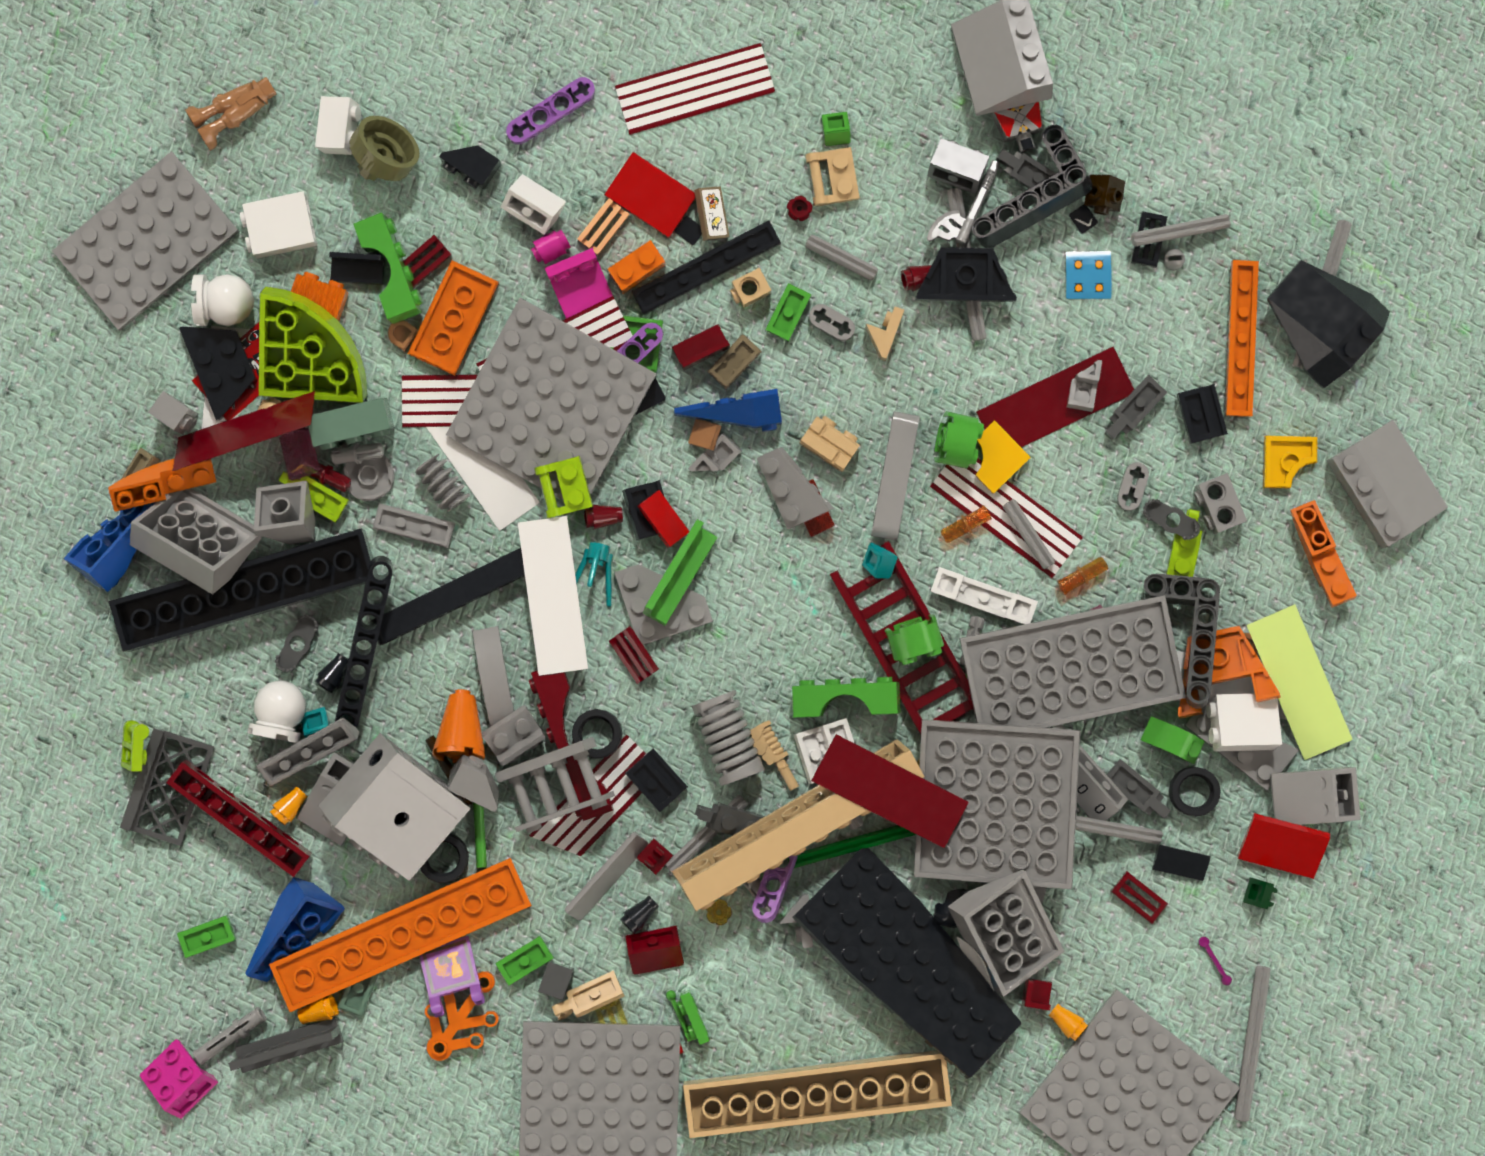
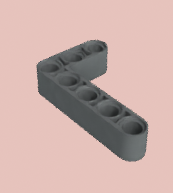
[1143,573,1220,709]

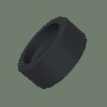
[572,709,623,759]
[1169,767,1221,817]
[420,833,469,883]

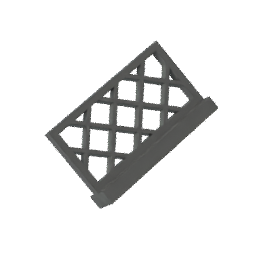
[120,726,214,846]
[228,1016,344,1073]

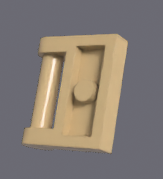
[805,147,860,206]

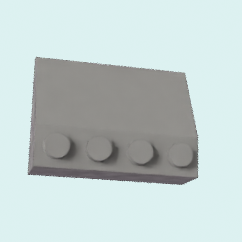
[951,0,1053,116]
[1326,420,1448,549]
[130,488,263,594]
[948,870,1064,997]

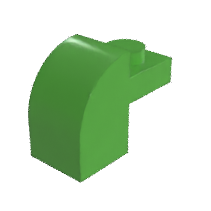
[1141,716,1205,764]

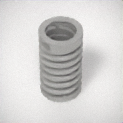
[691,690,765,786]

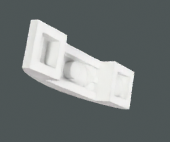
[931,567,1038,624]

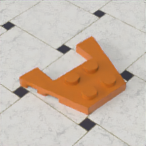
[1178,626,1281,719]

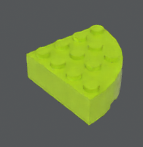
[259,286,368,403]

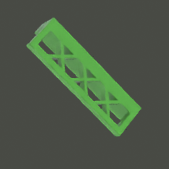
[643,519,717,626]

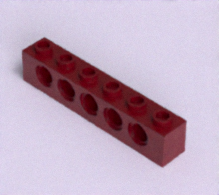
[166,760,312,877]

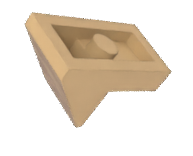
[865,306,904,361]

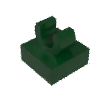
[1243,877,1278,910]

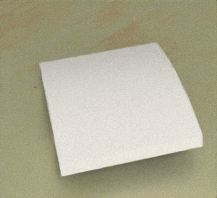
[793,718,854,784]

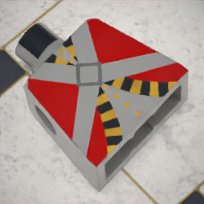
[990,102,1042,153]

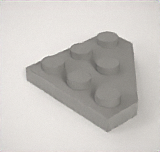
[614,564,713,645]

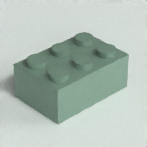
[308,398,395,451]

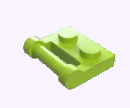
[534,456,593,519]
[121,720,149,772]

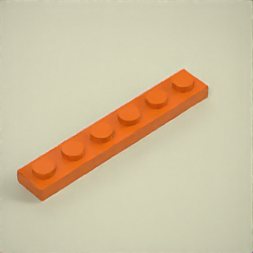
[1225,260,1259,417]

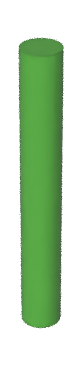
[473,802,487,868]

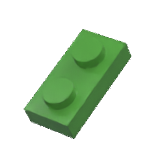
[765,283,812,342]
[177,915,236,958]
[495,935,554,985]
[677,990,710,1045]

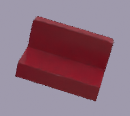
[672,324,730,371]
[625,925,684,975]

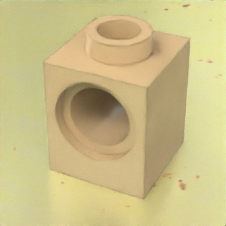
[730,267,772,308]

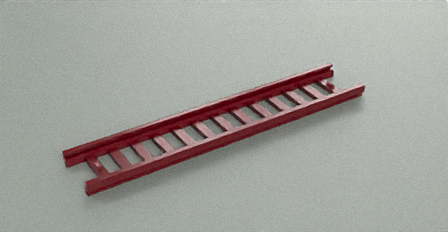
[830,541,974,735]

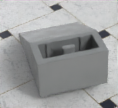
[297,752,355,846]
[1270,767,1361,825]

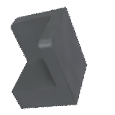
[538,962,574,1000]

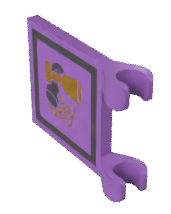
[419,936,485,1017]

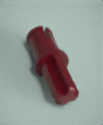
[301,457,351,492]

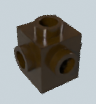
[1084,175,1126,215]

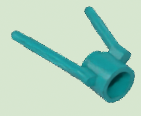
[575,542,613,607]

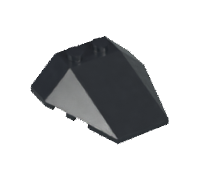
[1267,260,1390,388]

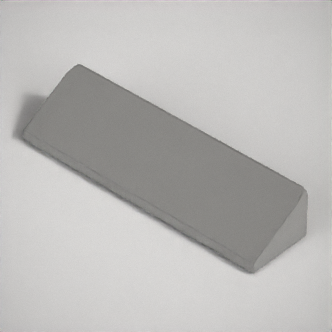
[256,718,359,787]
[565,831,648,921]

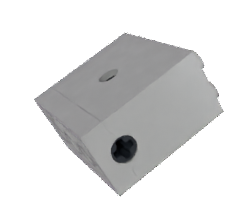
[318,733,471,881]

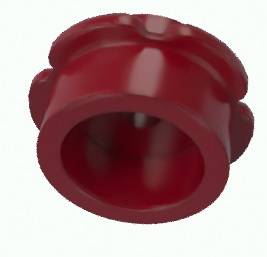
[787,196,812,221]

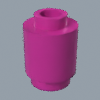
[531,230,571,265]

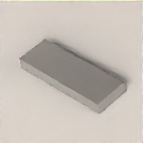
[373,503,455,548]

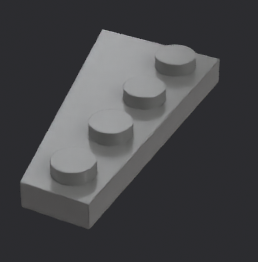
[1184,707,1299,790]

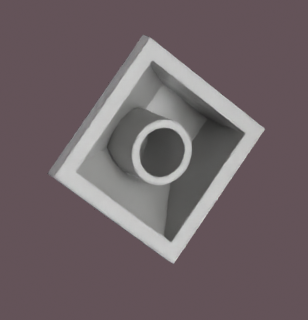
[254,481,315,545]
[448,754,499,812]

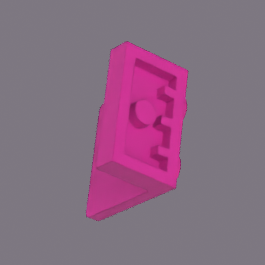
[545,248,613,319]
[140,1039,218,1119]

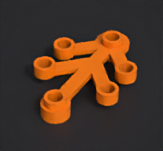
[425,971,499,1061]

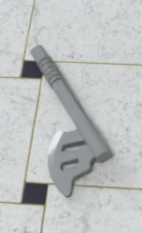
[927,160,1000,245]

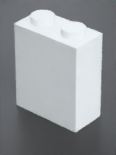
[240,191,318,259]
[1206,694,1282,751]

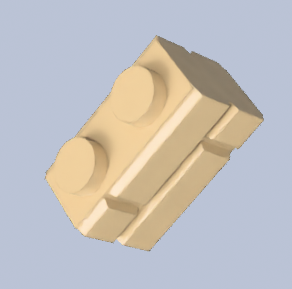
[799,416,860,472]

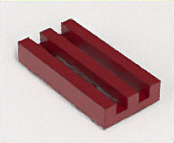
[403,235,452,288]
[609,626,659,684]
[1110,871,1168,924]

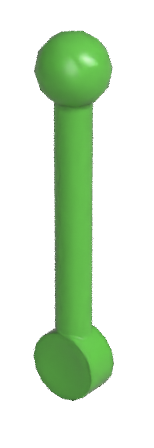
[666,990,692,1042]

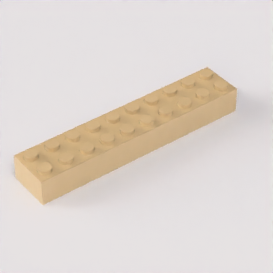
[672,739,925,911]
[683,1050,952,1138]

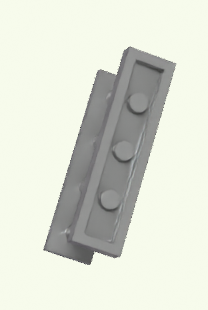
[495,737,615,833]

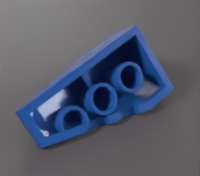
[674,389,782,432]
[63,502,157,592]
[245,877,345,982]

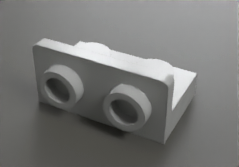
[482,705,545,766]

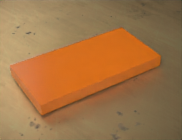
[407,260,499,376]

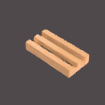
[577,198,630,255]

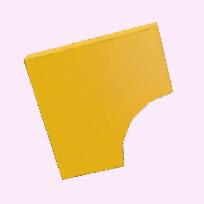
[975,420,1031,494]
[1263,436,1318,489]

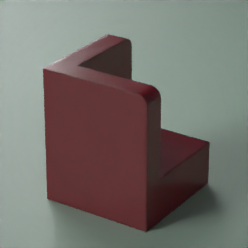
[1022,978,1052,1011]

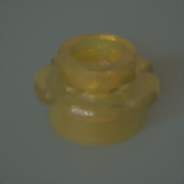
[706,899,732,925]

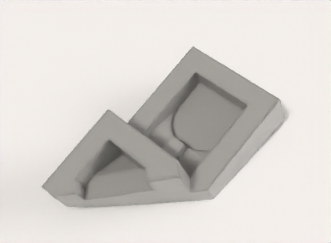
[1067,360,1102,412]
[688,433,742,471]

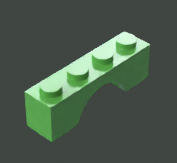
[353,212,423,324]
[792,677,901,718]

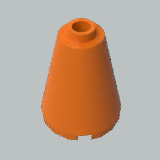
[432,689,485,763]

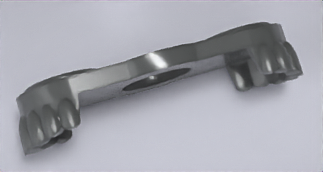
[1143,499,1200,540]
[275,615,318,672]

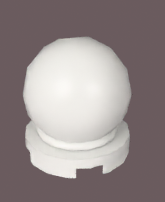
[191,274,254,326]
[247,681,306,743]

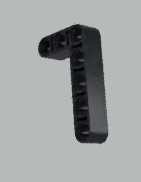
[972,125,1093,248]

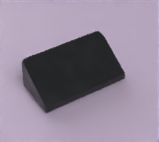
[1152,844,1211,881]

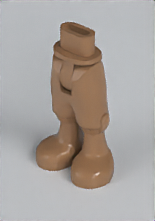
[185,77,277,151]

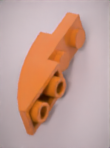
[108,458,216,512]
[1290,500,1357,608]

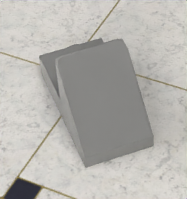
[779,893,813,948]

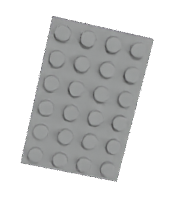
[52,151,240,331]

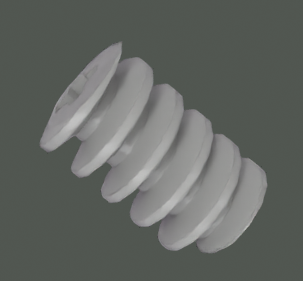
[415,454,470,512]

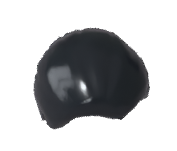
[933,889,970,928]

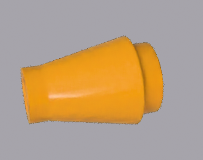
[270,786,308,826]
[297,995,339,1024]
[1048,1004,1088,1041]

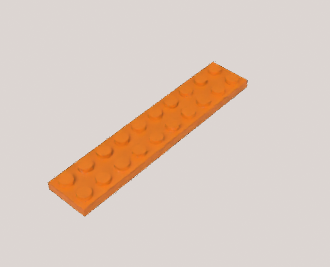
[269,858,532,1012]

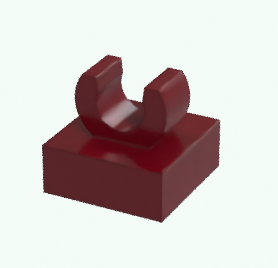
[637,838,673,875]

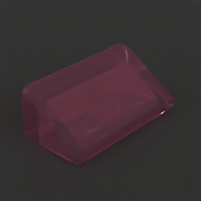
[279,427,320,480]

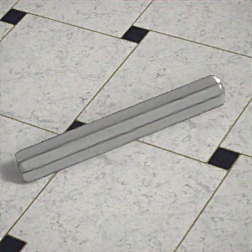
[1131,214,1231,247]
[666,795,748,873]
[1076,816,1163,844]

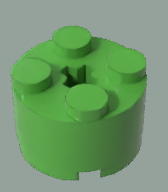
[934,411,984,469]
[885,614,944,665]

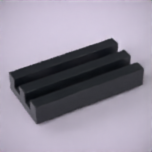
[1131,211,1168,268]

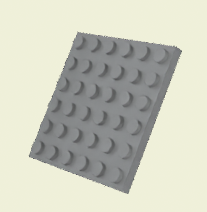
[446,298,657,511]
[914,719,1081,889]
[1019,989,1240,1156]
[519,1021,681,1156]

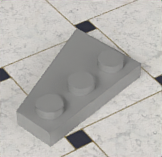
[757,447,834,530]

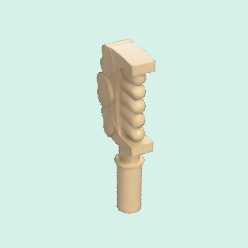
[750,720,799,791]

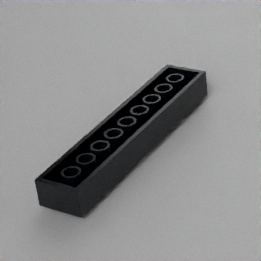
[109,528,378,652]

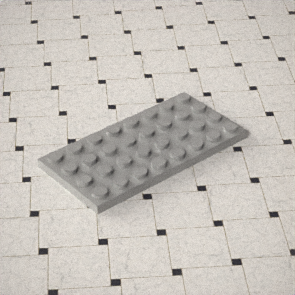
[959,595,1186,728]

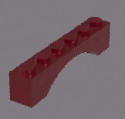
[529,670,614,821]

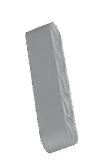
[871,411,919,541]

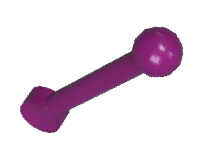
[1198,937,1232,986]

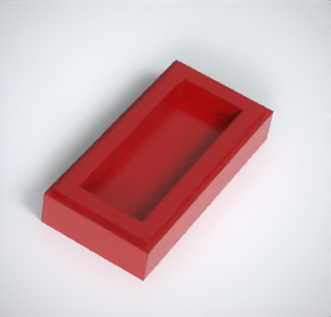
[637,490,690,548]

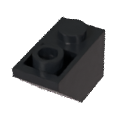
[439,145,501,190]

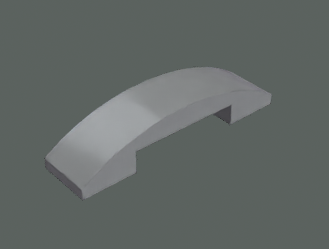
[473,626,515,727]

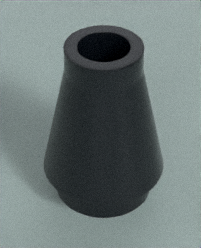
[315,653,348,693]
[620,896,659,934]

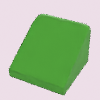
[822,112,851,146]

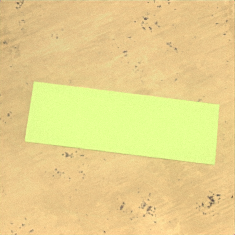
[1246,604,1353,760]

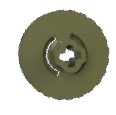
[349,116,420,181]

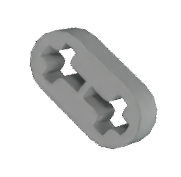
[809,304,855,341]
[1117,462,1149,511]

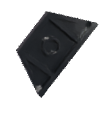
[915,247,1017,302]
[179,326,257,421]

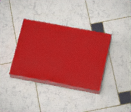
[604,152,696,238]
[1238,813,1330,879]

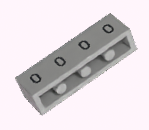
[1050,724,1128,821]

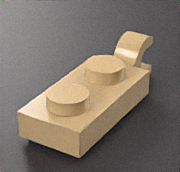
[552,971,625,1021]

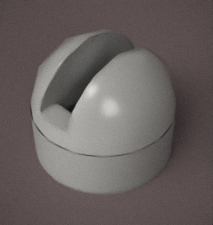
[1163,249,1185,271]

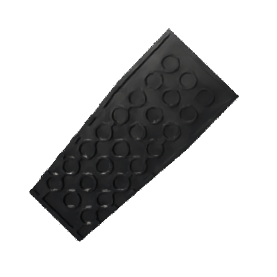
[792,848,1021,1079]

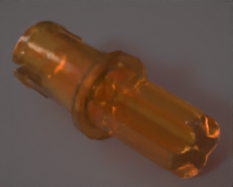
[941,505,992,543]
[1057,557,1108,595]

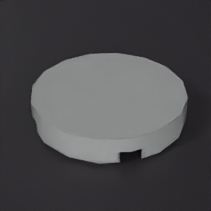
[342,455,395,501]

